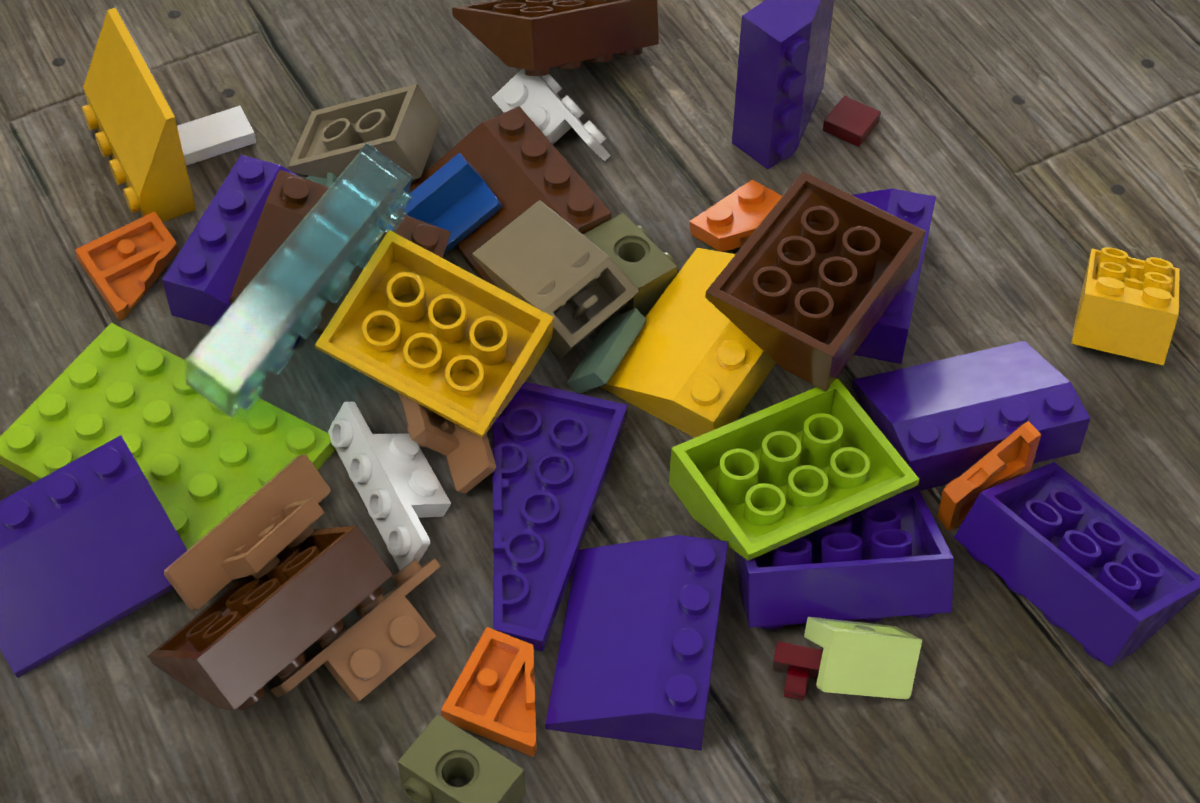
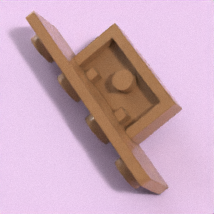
[398,393,496,494]
[164,454,331,610]
[270,558,441,703]

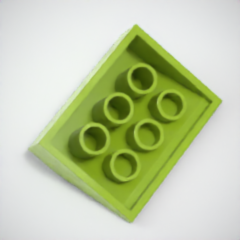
[669,378,919,561]

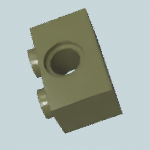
[583,213,678,315]
[398,714,526,803]

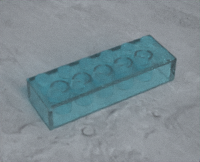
[186,143,413,418]

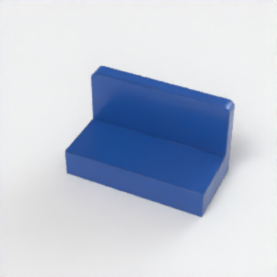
[391,153,502,256]

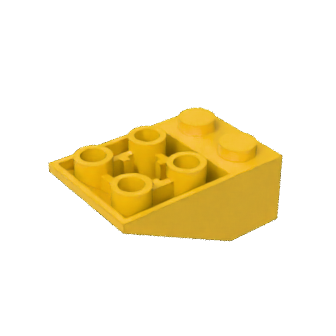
[1071,247,1180,366]

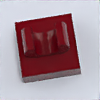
[773,641,823,701]

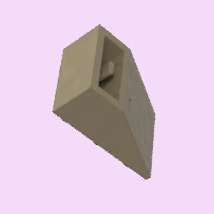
[471,200,639,360]

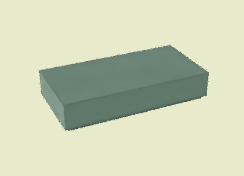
[567,308,646,394]

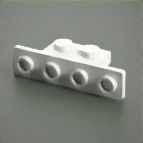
[492,69,611,161]
[328,402,451,570]

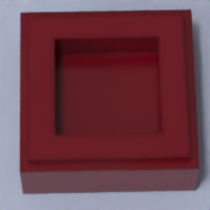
[823,96,881,147]

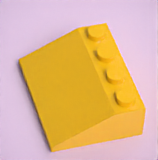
[81,8,196,222]
[315,230,554,438]
[600,248,776,438]

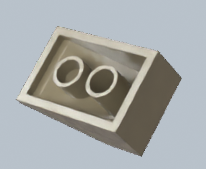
[288,84,442,187]

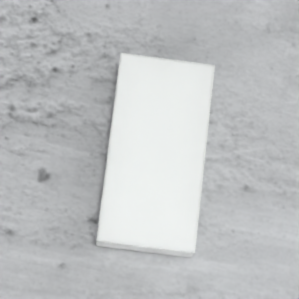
[177,106,256,166]

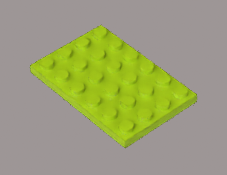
[0,323,336,550]

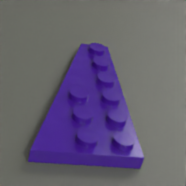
[493,382,628,652]

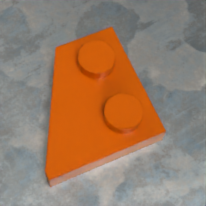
[689,179,782,252]
[75,211,178,321]
[937,421,1041,531]
[441,627,537,757]

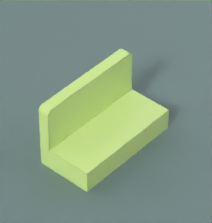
[804,617,922,700]

